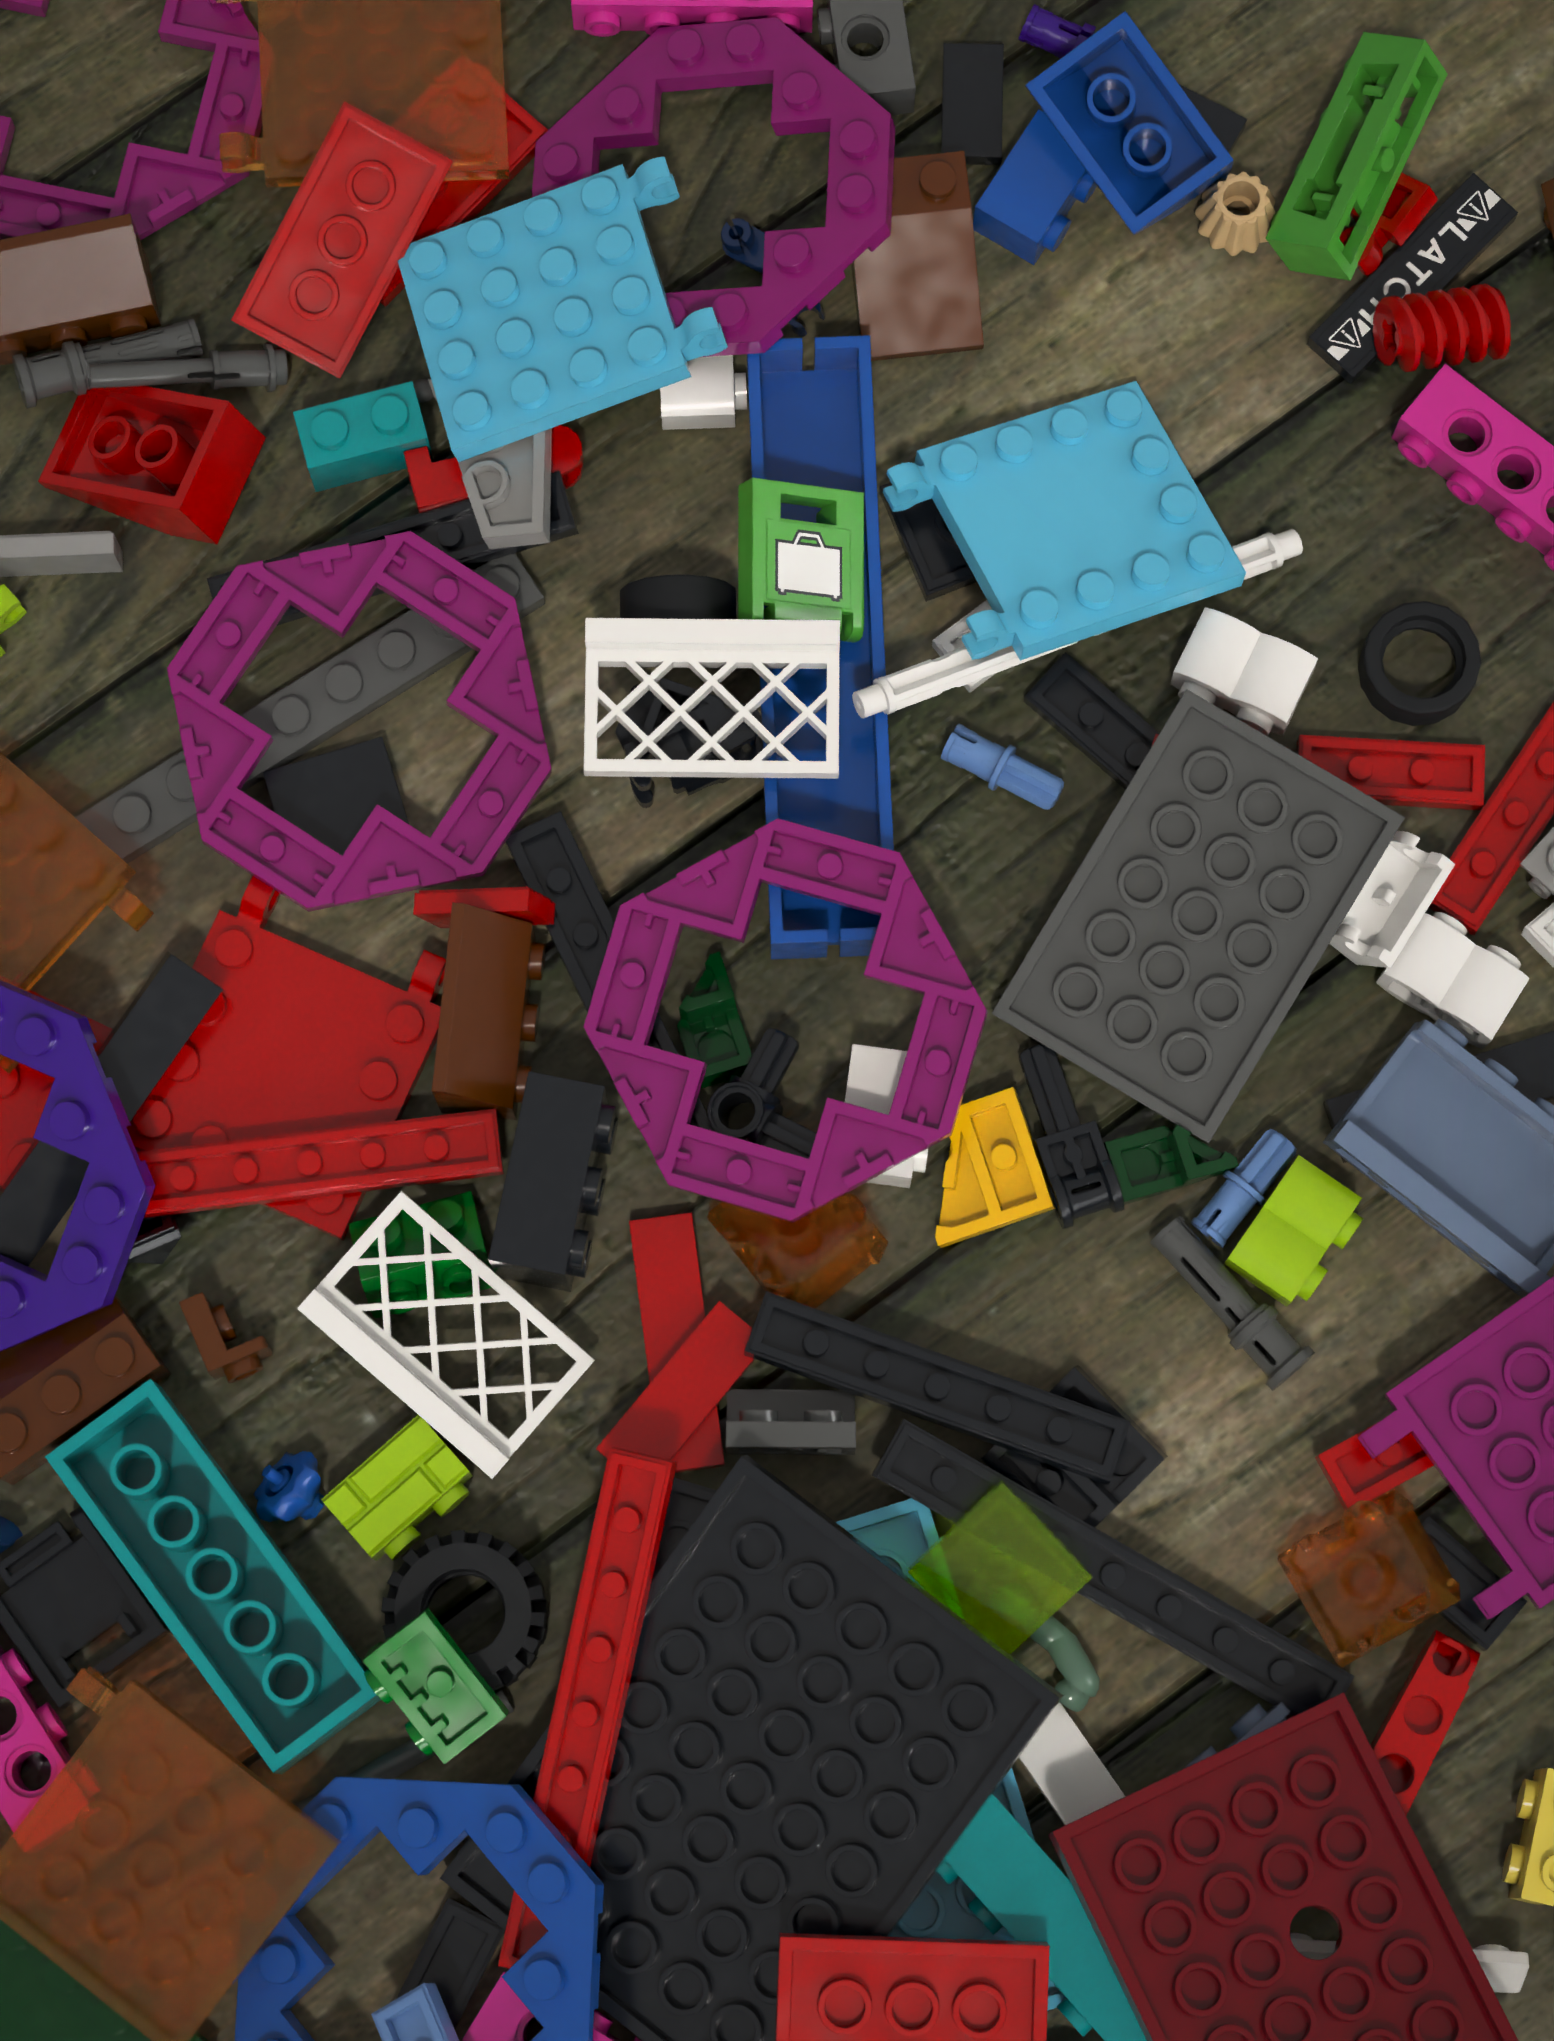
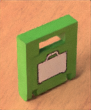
[738,478,864,643]

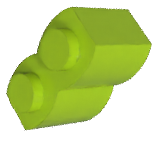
[1224,1155,1364,1307]

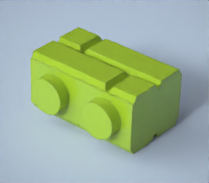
[321,1415,473,1561]

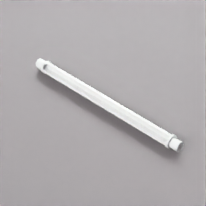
[852,529,1303,719]

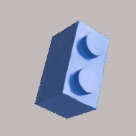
[973,109,1097,265]

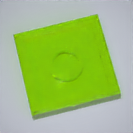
[908,1480,1093,1654]

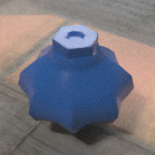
[253,1451,324,1522]

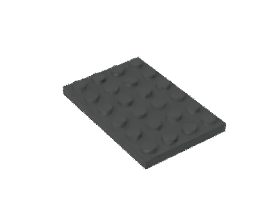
[991,689,1405,1144]

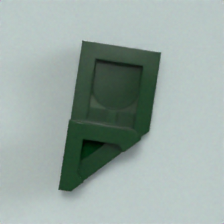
[677,951,752,1089]
[1104,1125,1239,1205]

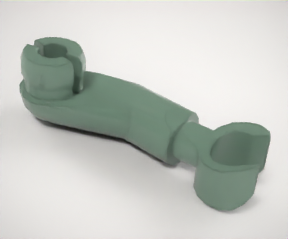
[986,1582,1100,1712]

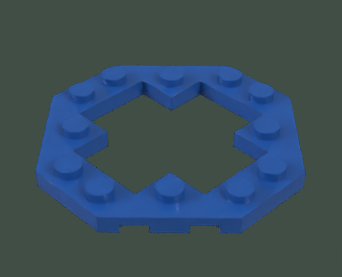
[235,1776,604,2041]

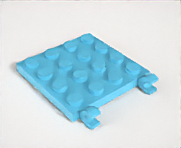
[398,157,728,462]

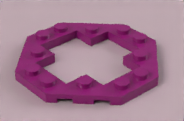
[0,0,278,240]
[532,17,895,357]
[167,531,552,912]
[583,818,988,1222]

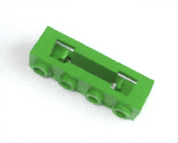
[1265,32,1448,281]

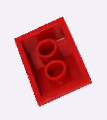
[38,386,266,545]

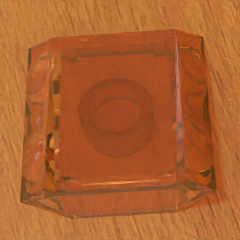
[707,1192,889,1309]
[1278,1489,1461,1667]

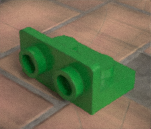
[362,1607,509,1764]

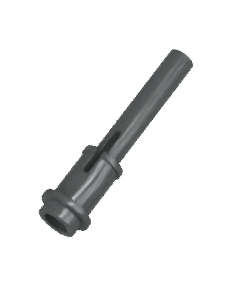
[87,343,288,392]

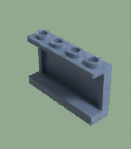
[1323,1019,1554,1298]

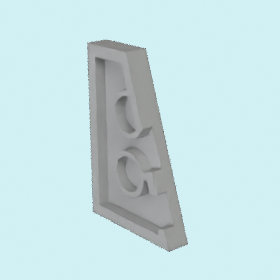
[428,379,552,549]

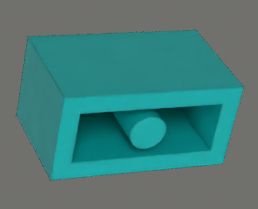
[293,381,434,492]

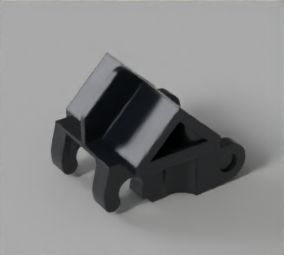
[615,678,762,808]

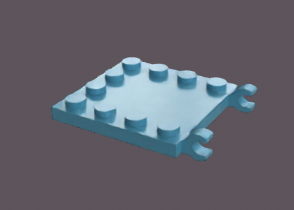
[883,381,1246,661]

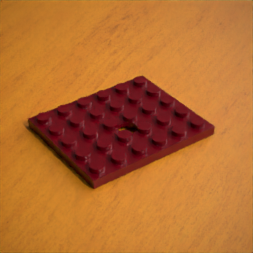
[1048,1692,1518,2041]

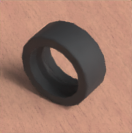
[620,574,736,619]
[1358,601,1481,726]

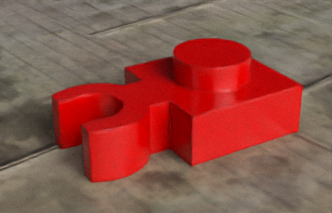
[1339,172,1438,276]

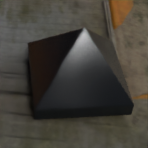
[128,1214,182,1264]

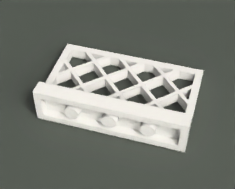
[584,618,840,779]
[297,1191,595,1479]

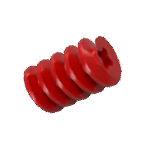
[1373,283,1511,372]

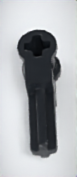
[1019,1044,1124,1229]

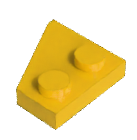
[935,1087,1056,1248]

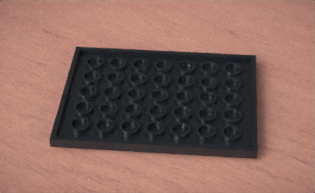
[440,1455,1064,2041]

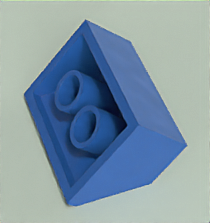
[1025,11,1234,236]

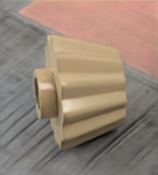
[1195,172,1276,256]

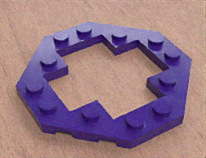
[0,980,156,1352]

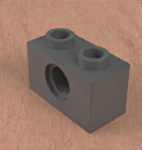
[817,0,916,115]

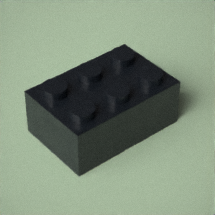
[488,1071,618,1292]

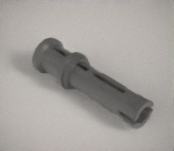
[12,318,203,409]
[1150,1216,1315,1391]

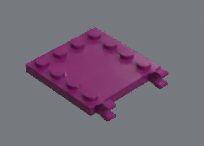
[1358,1276,1554,1620]

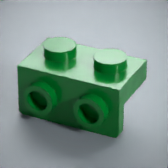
[349,1191,492,1318]

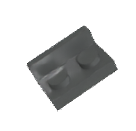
[726,1389,856,1455]

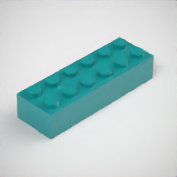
[45,1379,381,1775]

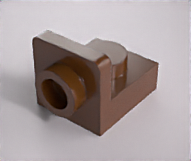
[179,1292,273,1383]

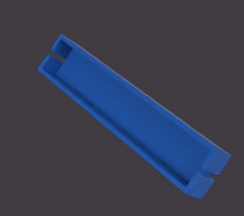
[747,335,894,960]

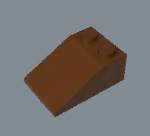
[851,151,984,361]

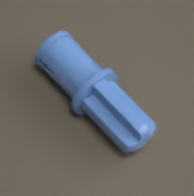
[941,723,1064,810]
[1191,1129,1297,1248]

